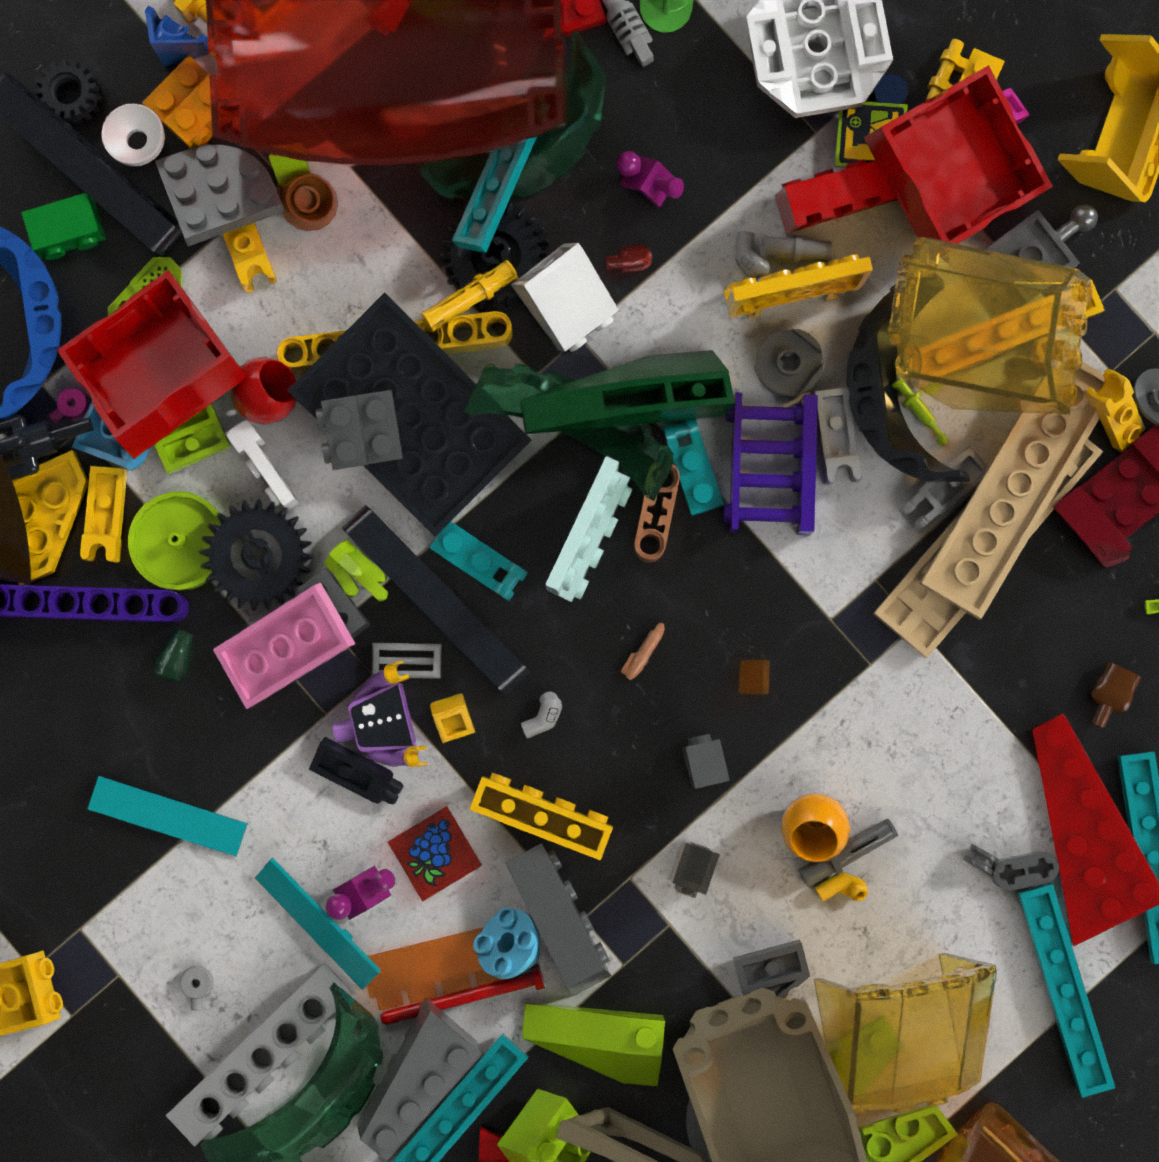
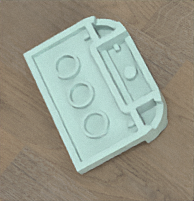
[545,456,633,602]

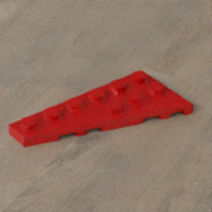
[1032,713,1159,946]

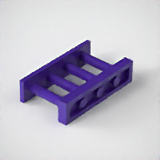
[723,392,818,535]

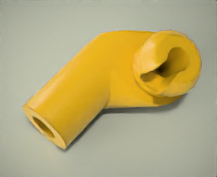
[814,872,868,902]

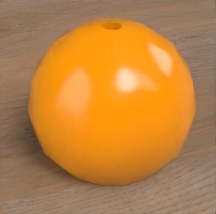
[781,793,851,863]

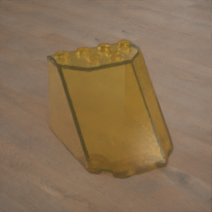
[888,237,1092,415]
[814,953,997,1114]

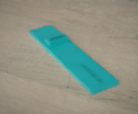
[88,776,248,857]
[255,858,381,990]

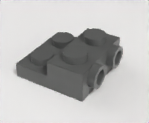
[316,390,403,470]

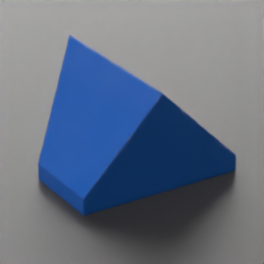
[145,5,213,67]

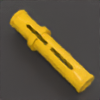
[420,260,518,332]

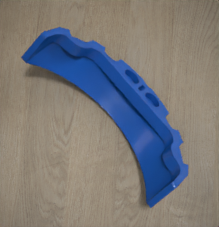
[0,227,61,420]

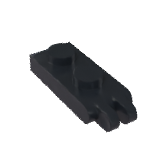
[308,737,403,805]

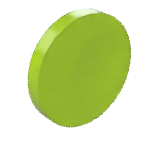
[128,491,221,591]

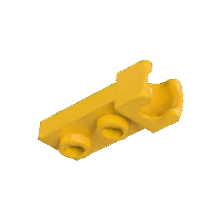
[222,222,277,293]
[1086,369,1146,453]
[80,466,128,563]

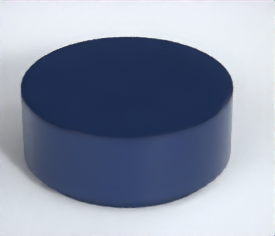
[872,74,908,104]

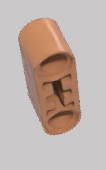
[634,462,680,563]

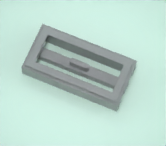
[371,643,442,679]

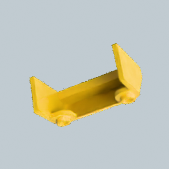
[1058,34,1159,202]

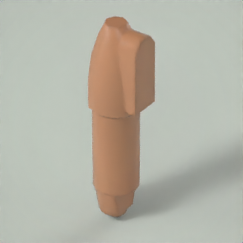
[621,623,665,680]

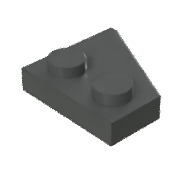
[733,939,810,998]

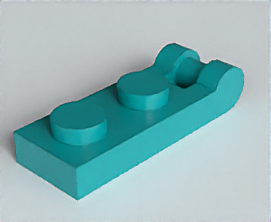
[661,419,724,516]
[430,522,528,601]

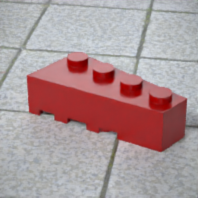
[774,159,897,234]

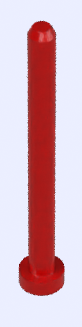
[380,964,546,1025]

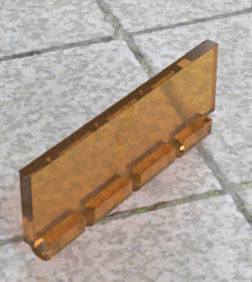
[367,927,502,1011]

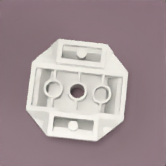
[745,0,893,118]

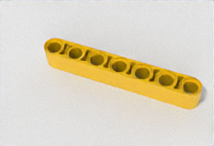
[277,311,513,374]

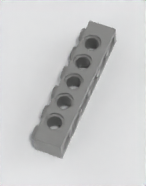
[166,963,354,1147]

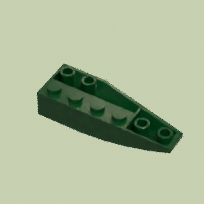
[520,350,735,435]

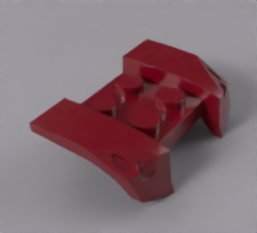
[1053,425,1159,568]

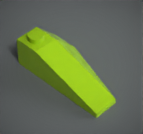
[522,1002,665,1086]

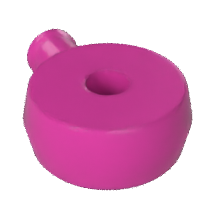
[49,388,89,423]

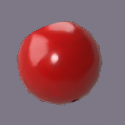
[230,356,297,425]

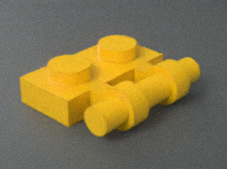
[926,39,1005,101]

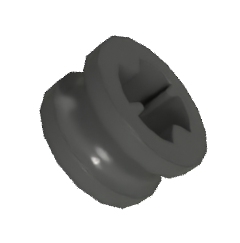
[963,844,999,875]

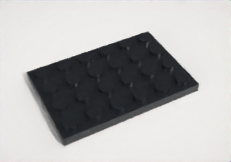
[287,292,532,537]

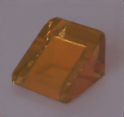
[739,659,770,695]

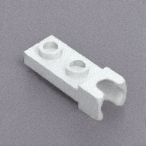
[226,419,300,510]

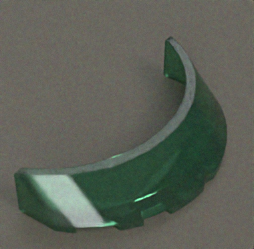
[412,30,606,200]
[464,363,674,501]
[200,982,383,1162]

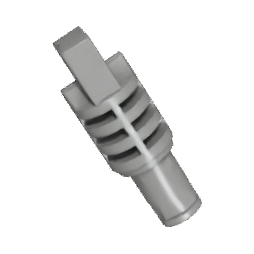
[602,0,654,67]

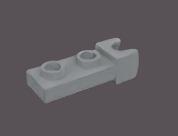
[814,387,862,486]

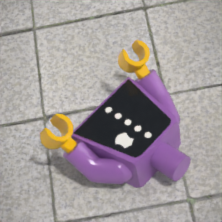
[332,660,428,767]

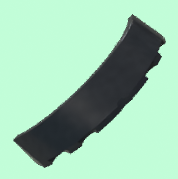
[847,273,970,483]

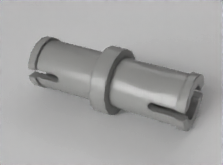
[761,235,832,263]

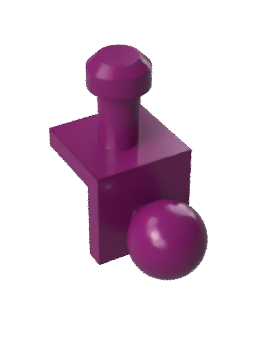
[616,151,684,207]
[325,865,395,920]

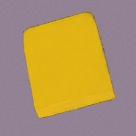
[430,693,475,743]

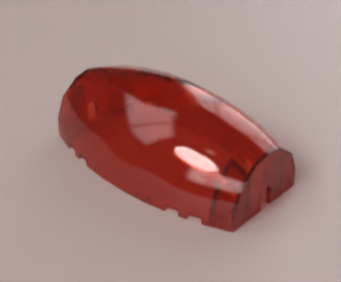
[206,0,567,167]

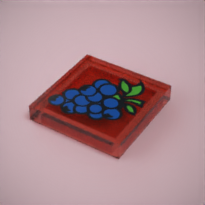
[388,806,483,902]

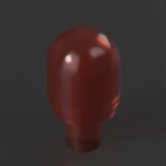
[605,244,653,274]

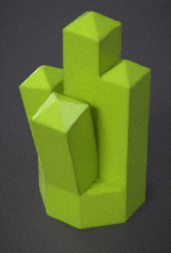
[324,539,388,602]

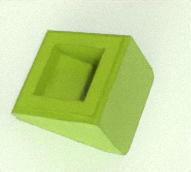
[269,146,310,187]

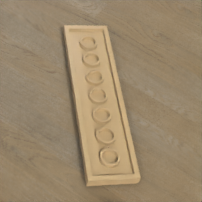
[919,349,1105,620]

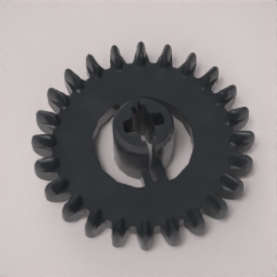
[440,202,550,311]
[199,498,313,611]

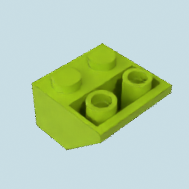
[497,1089,591,1162]

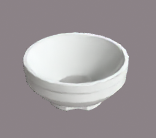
[102,103,165,166]

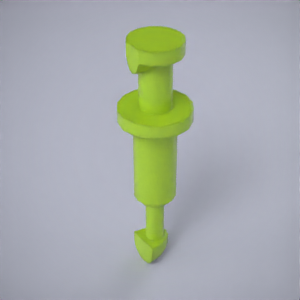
[891,375,948,446]

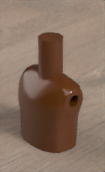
[1091,662,1141,729]

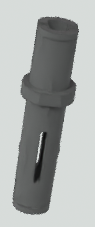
[798,819,898,887]

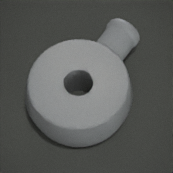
[180,966,213,1010]

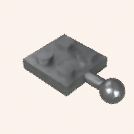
[982,204,1098,306]

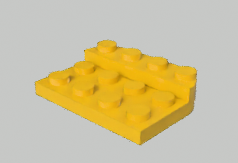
[723,254,873,319]

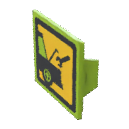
[835,102,908,168]

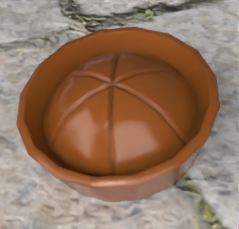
[279,173,338,231]

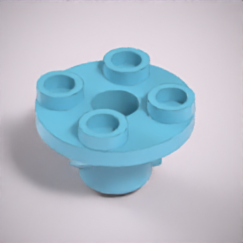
[473,907,540,979]

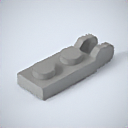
[898,446,988,532]

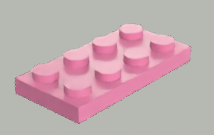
[213,583,355,709]

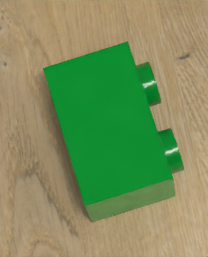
[21,193,106,260]

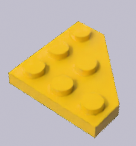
[12,450,89,585]

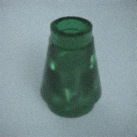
[153,629,194,683]

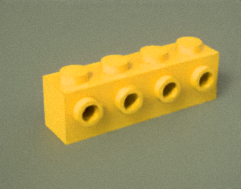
[469,772,613,861]

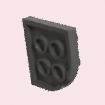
[155,144,284,246]

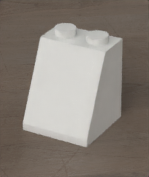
[511,243,619,352]

